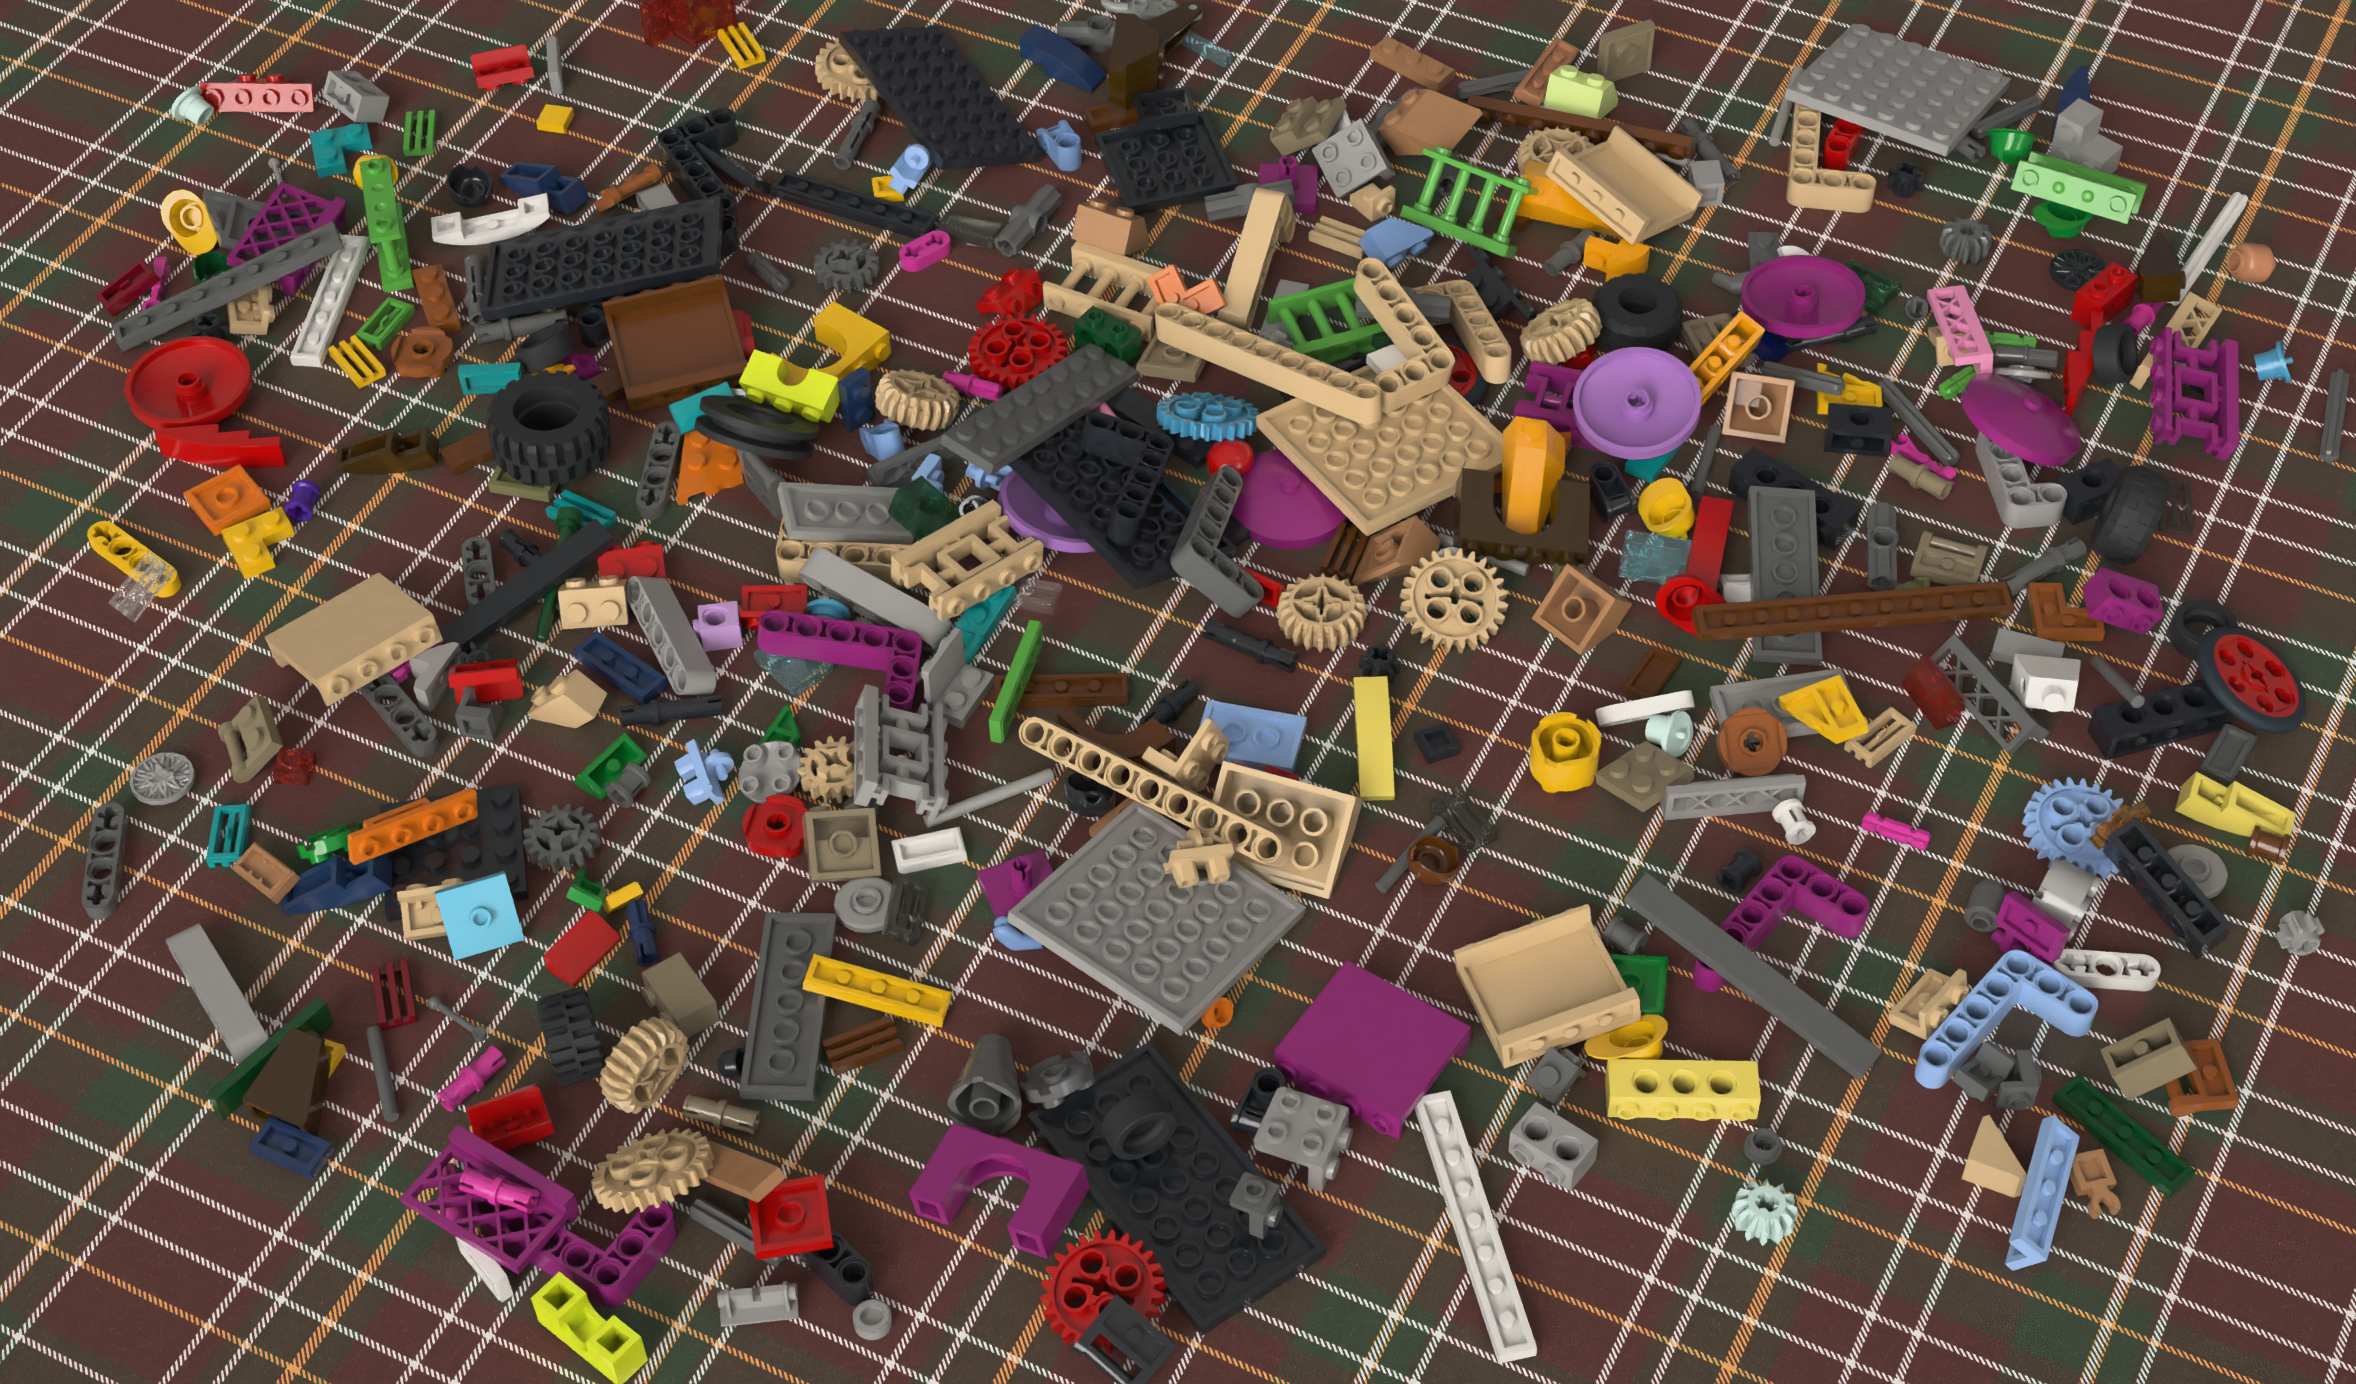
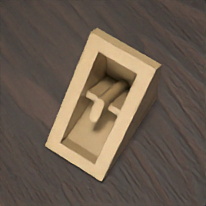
[1962,1115,2027,1198]

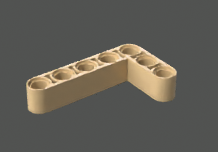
[1786,103,1876,213]
[1218,187,1296,331]
[1354,257,1455,413]
[1412,280,1511,384]
[776,517,936,589]

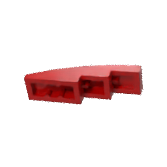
[2062,310,2103,417]
[155,424,287,468]
[1686,496,1734,591]

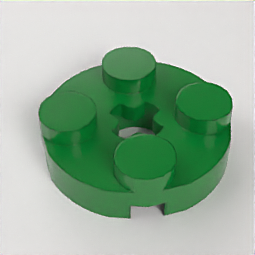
[296,820,363,864]

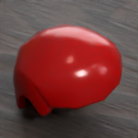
[1206,438,1254,478]

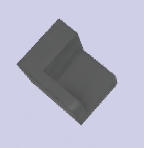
[455,686,504,741]

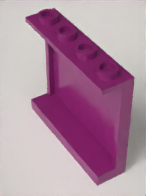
[1275,960,1471,1140]

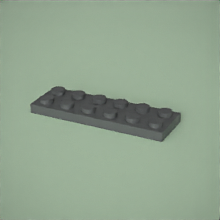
[1748,486,1822,666]
[739,912,838,1101]

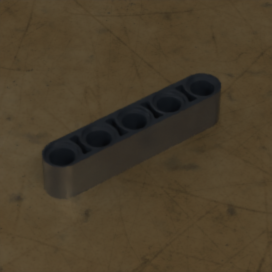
[741,1196,874,1306]

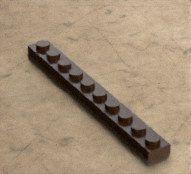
[1691,581,2015,642]

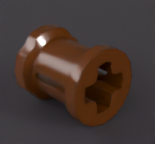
[2246,825,2291,865]

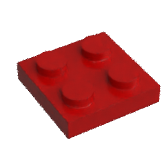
[749,1174,834,1260]

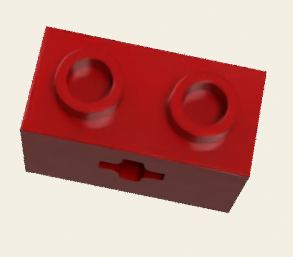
[2070,262,2139,327]

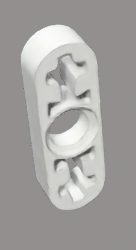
[1595,690,1695,727]
[2052,949,2161,991]

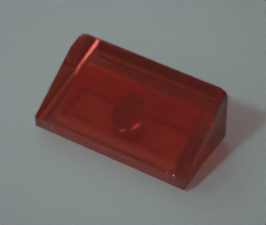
[1901,654,1964,730]

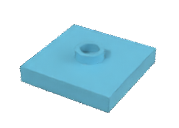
[434,871,524,960]

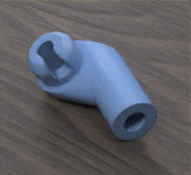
[993,916,1043,951]

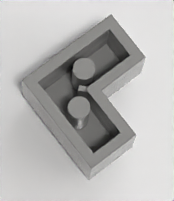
[2049,98,2123,173]

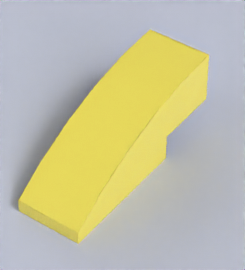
[2175,771,2296,837]

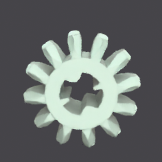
[1731,1179,1798,1246]

